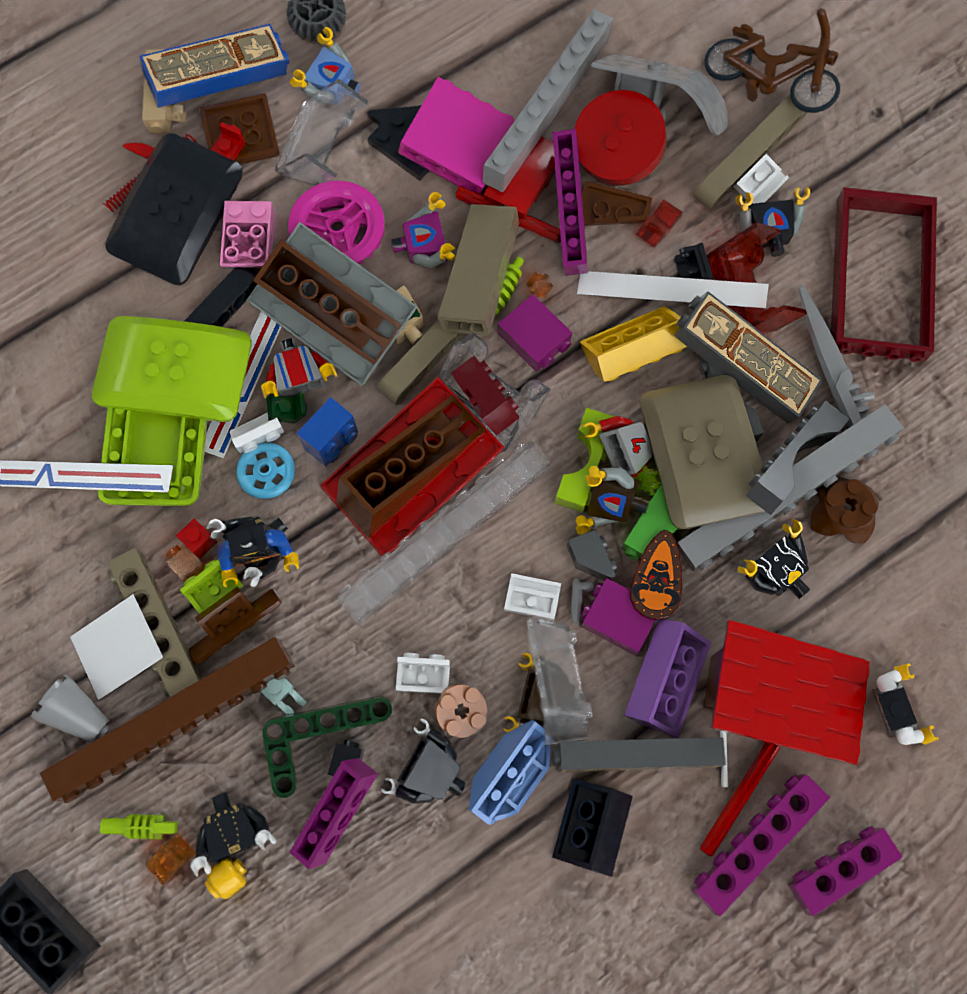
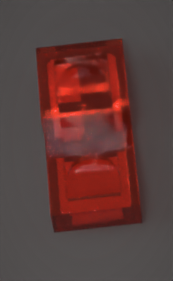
[635,199,683,248]

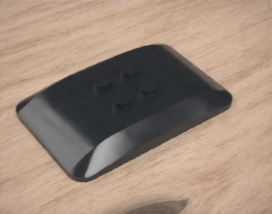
[105,133,243,285]

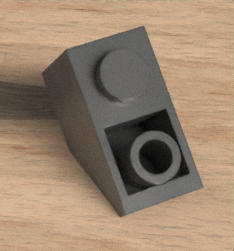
[567,530,617,581]

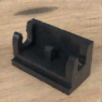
[674,243,714,280]

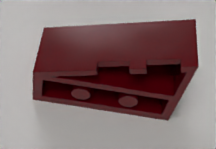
[451,355,520,436]

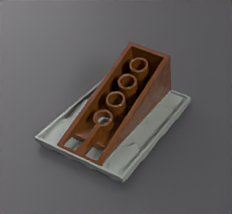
[247,222,418,387]

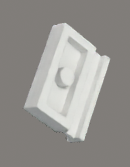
[734,154,789,204]
[504,573,561,621]

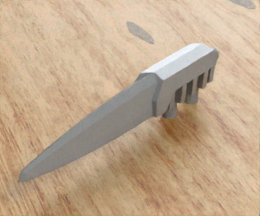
[798,284,874,429]

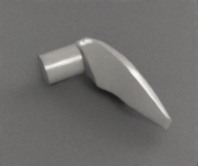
[571,578,594,626]

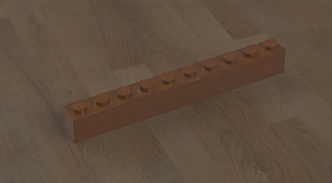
[40,637,295,803]

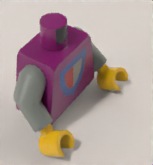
[391,192,456,269]

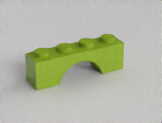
[554,407,614,513]

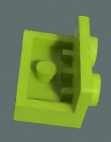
[180,559,244,614]

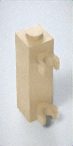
[142,49,186,134]

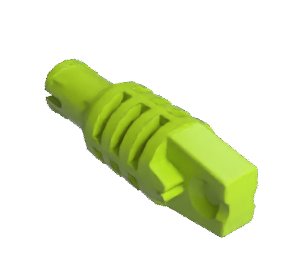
[100,814,179,840]

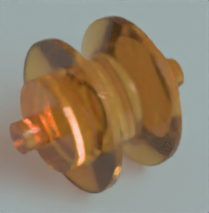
[527,272,553,299]

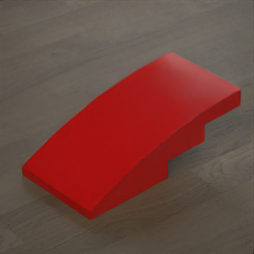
[483,137,556,218]

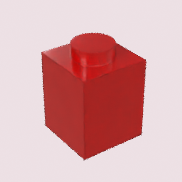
[176,518,218,559]

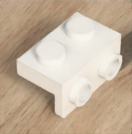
[230,413,284,453]
[396,653,450,694]

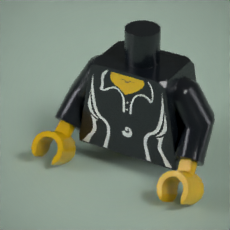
[737,519,810,599]

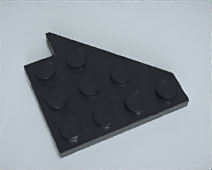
[367,105,430,181]

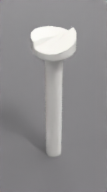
[715,729,728,787]

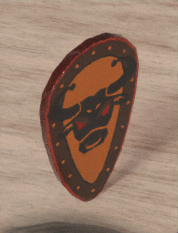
[630,530,683,620]

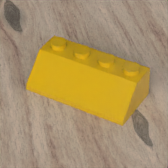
[580,306,688,382]

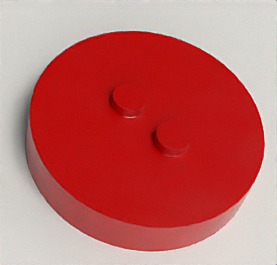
[574,90,667,186]

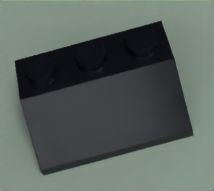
[552,779,633,877]

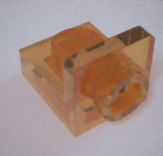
[165,544,205,582]
[145,835,195,885]

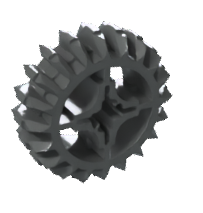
[286,0,347,43]

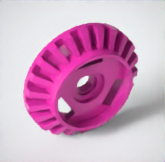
[288,181,385,265]

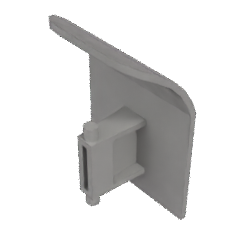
[591,54,728,135]

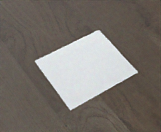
[70,594,163,700]

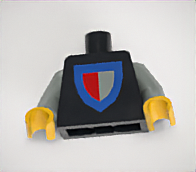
[735,187,810,257]

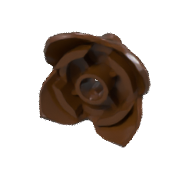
[810,477,879,544]

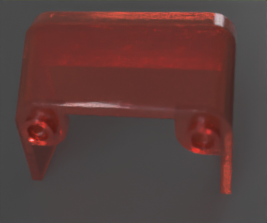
[707,222,807,334]

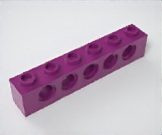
[552,129,588,276]
[691,774,830,917]

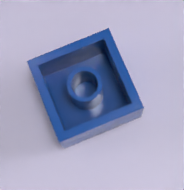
[297,397,358,467]

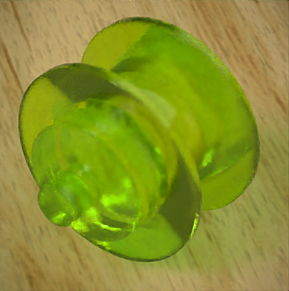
[635,466,662,496]

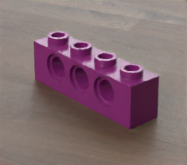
[289,758,378,869]
[788,826,903,916]

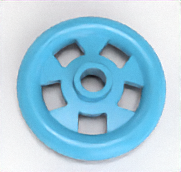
[236,442,295,499]

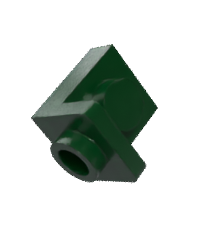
[266,393,307,423]

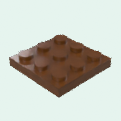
[199,93,280,164]

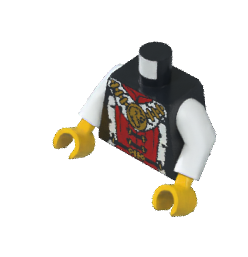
[872,663,939,745]

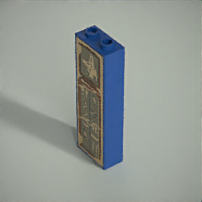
[140,24,289,108]

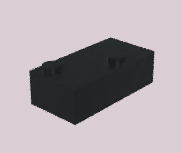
[0,869,101,994]

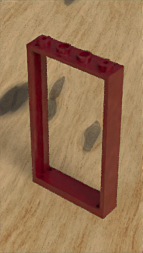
[831,187,937,362]

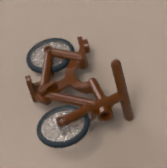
[704,8,840,113]

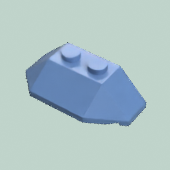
[469,720,552,825]

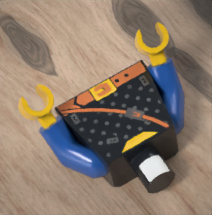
[217,524,299,587]

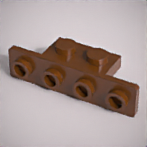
[188,587,282,665]

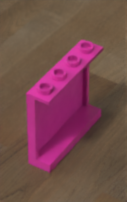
[398,77,515,194]

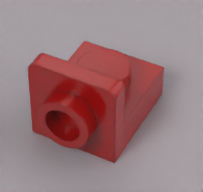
[211,122,245,161]

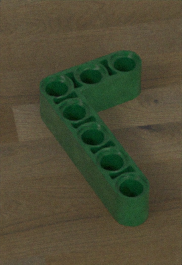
[262,696,392,798]

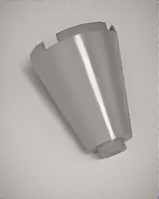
[31,674,111,743]

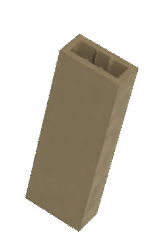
[438,204,519,336]

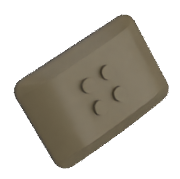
[640,375,765,529]

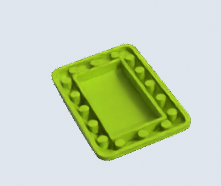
[92,316,252,422]
[98,408,207,506]

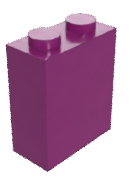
[497,294,572,372]
[580,578,656,656]

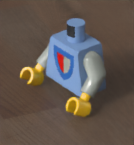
[290,27,361,102]

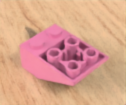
[220,201,276,268]

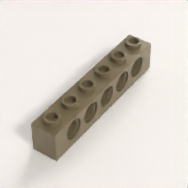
[107,548,202,697]

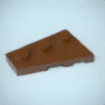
[582,181,653,226]

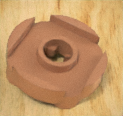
[434,684,487,738]

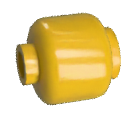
[205,857,247,899]

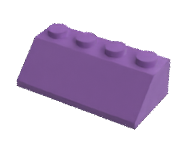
[624,619,711,739]

